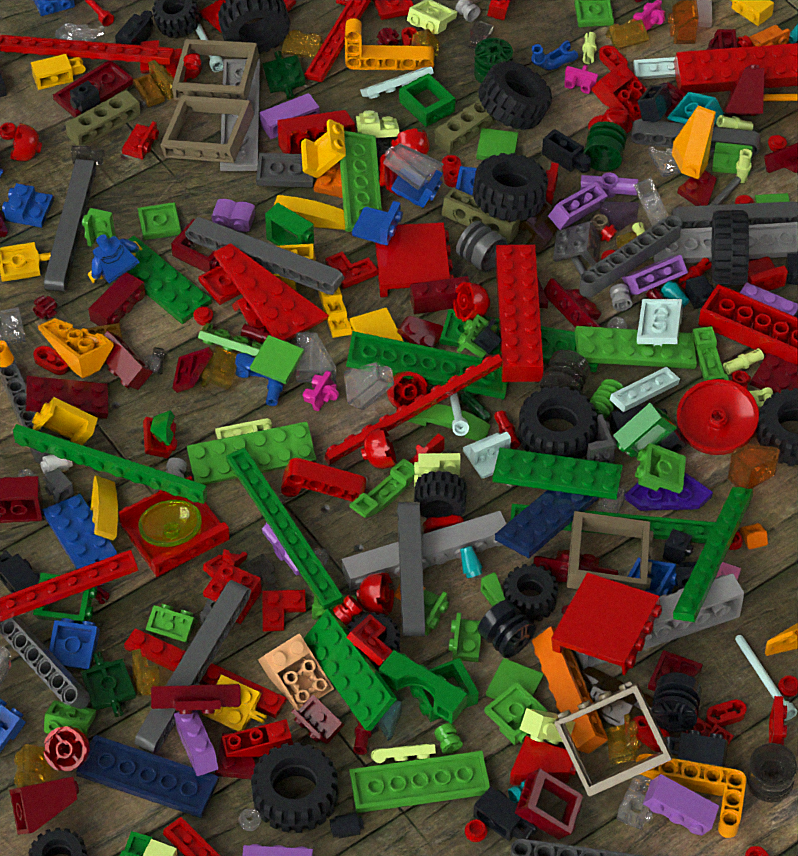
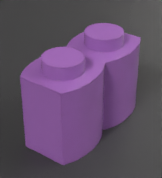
[212,199,255,232]

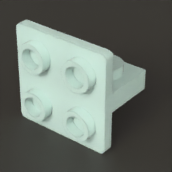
[463,432,511,479]

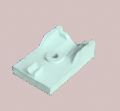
[637,299,683,347]

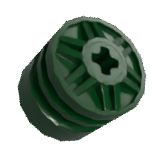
[474,38,513,83]
[583,121,627,172]

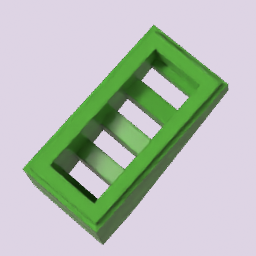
[480,572,505,607]

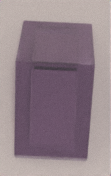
[599,202,639,232]

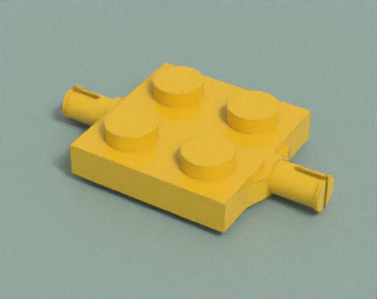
[0,242,51,282]
[202,675,267,732]

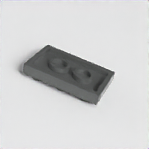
[256,153,314,187]

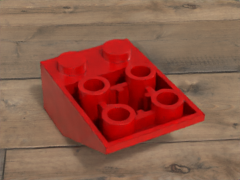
[591,62,647,122]

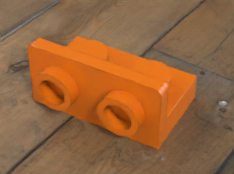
[749,25,790,46]

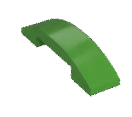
[692,326,729,381]
[408,404,491,441]
[349,458,414,518]

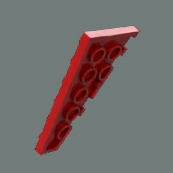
[214,243,329,342]

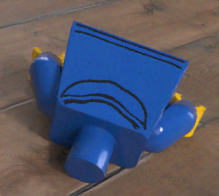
[88,234,142,284]

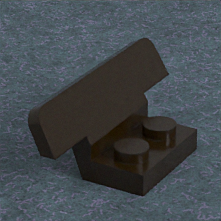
[519,199,564,255]
[581,667,654,729]

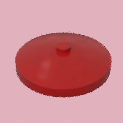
[677,379,759,455]

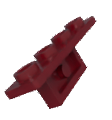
[764,143,798,173]
[544,278,602,328]
[533,550,618,582]
[151,684,240,714]

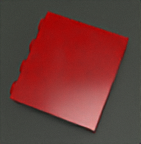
[375,222,453,297]
[118,476,230,577]
[551,572,662,676]

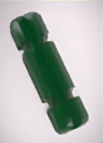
[460,391,492,422]

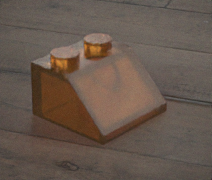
[668,0,699,44]
[728,444,780,489]

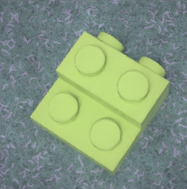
[407,0,458,34]
[356,110,399,138]
[414,453,460,487]

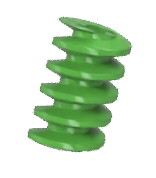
[589,379,624,421]

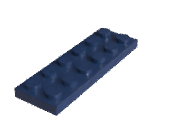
[495,490,600,558]
[76,735,219,818]

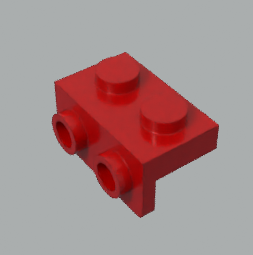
[143,417,177,459]

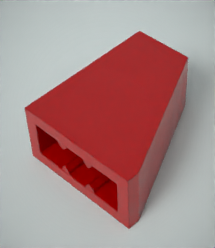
[510,736,577,785]

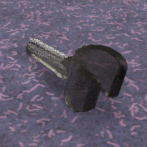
[152,347,165,375]

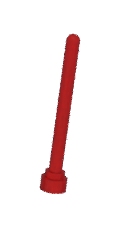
[85,0,114,26]

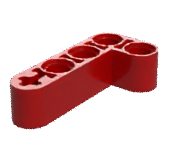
[280,458,367,502]

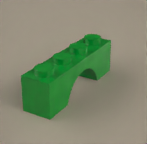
[379,650,467,724]

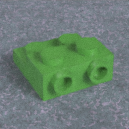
[635,443,686,494]
[484,682,547,745]

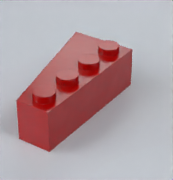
[277,110,355,154]

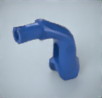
[531,40,578,70]
[235,353,283,406]

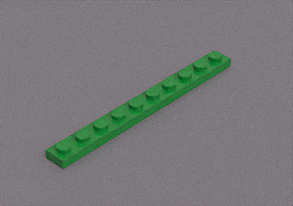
[13,424,207,504]
[226,447,343,610]
[673,487,753,622]
[510,504,715,544]

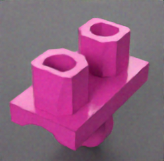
[633,0,665,32]
[564,65,598,94]
[303,371,339,411]

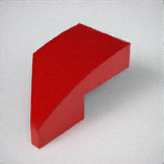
[409,433,445,465]
[203,549,248,578]

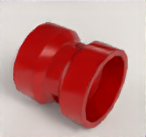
[333,595,363,625]

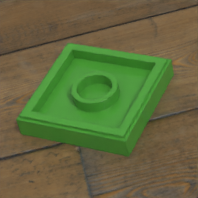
[574,0,614,27]
[476,128,518,160]
[138,202,181,240]
[250,335,305,384]
[486,658,544,699]

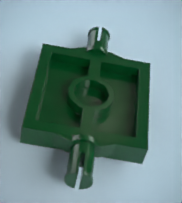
[262,51,306,99]
[81,652,136,717]

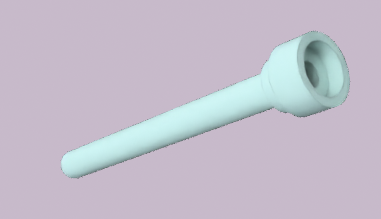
[195,24,223,72]
[450,393,469,436]
[735,635,798,721]

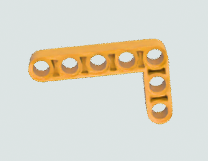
[345,18,435,71]
[635,754,746,838]

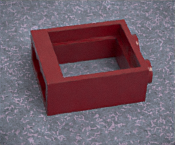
[171,219,220,273]
[515,769,583,840]

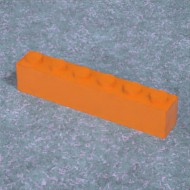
[532,626,608,754]

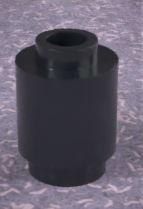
[329,812,364,839]

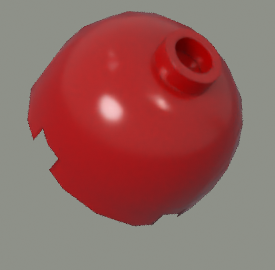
[10,123,42,162]
[391,128,430,164]
[453,282,490,322]
[387,371,428,409]
[361,427,397,469]
[356,572,394,615]
[43,726,90,772]

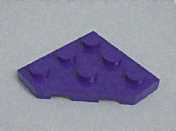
[624,473,713,511]

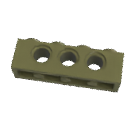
[65,90,140,149]
[434,99,498,155]
[442,188,520,244]

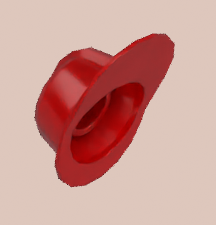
[588,107,632,133]

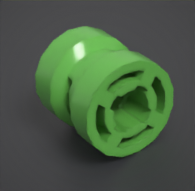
[434,723,463,754]

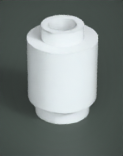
[40,454,73,474]

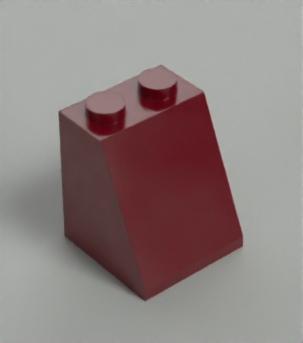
[722,65,764,116]
[9,777,79,835]

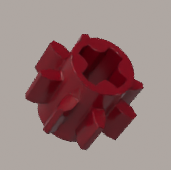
[377,27,399,46]
[33,295,57,320]

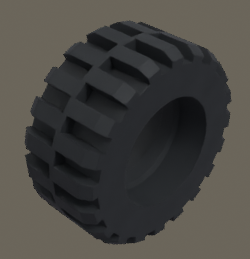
[218,0,290,54]
[478,61,552,130]
[473,153,548,221]
[711,210,749,285]
[518,386,597,459]
[756,388,798,467]
[251,742,338,833]

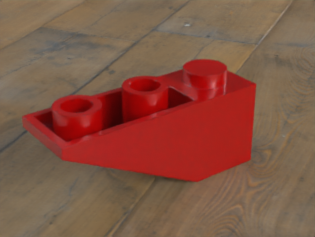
[221,719,293,757]

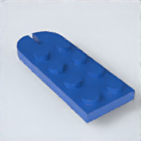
[42,494,117,585]

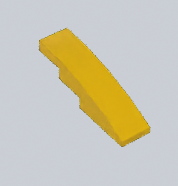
[274,195,345,230]
[318,287,352,338]
[90,475,118,540]

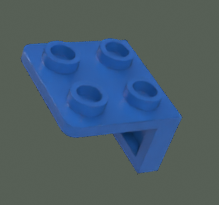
[391,169,443,208]
[352,201,403,245]

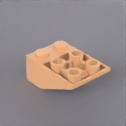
[258,633,334,710]

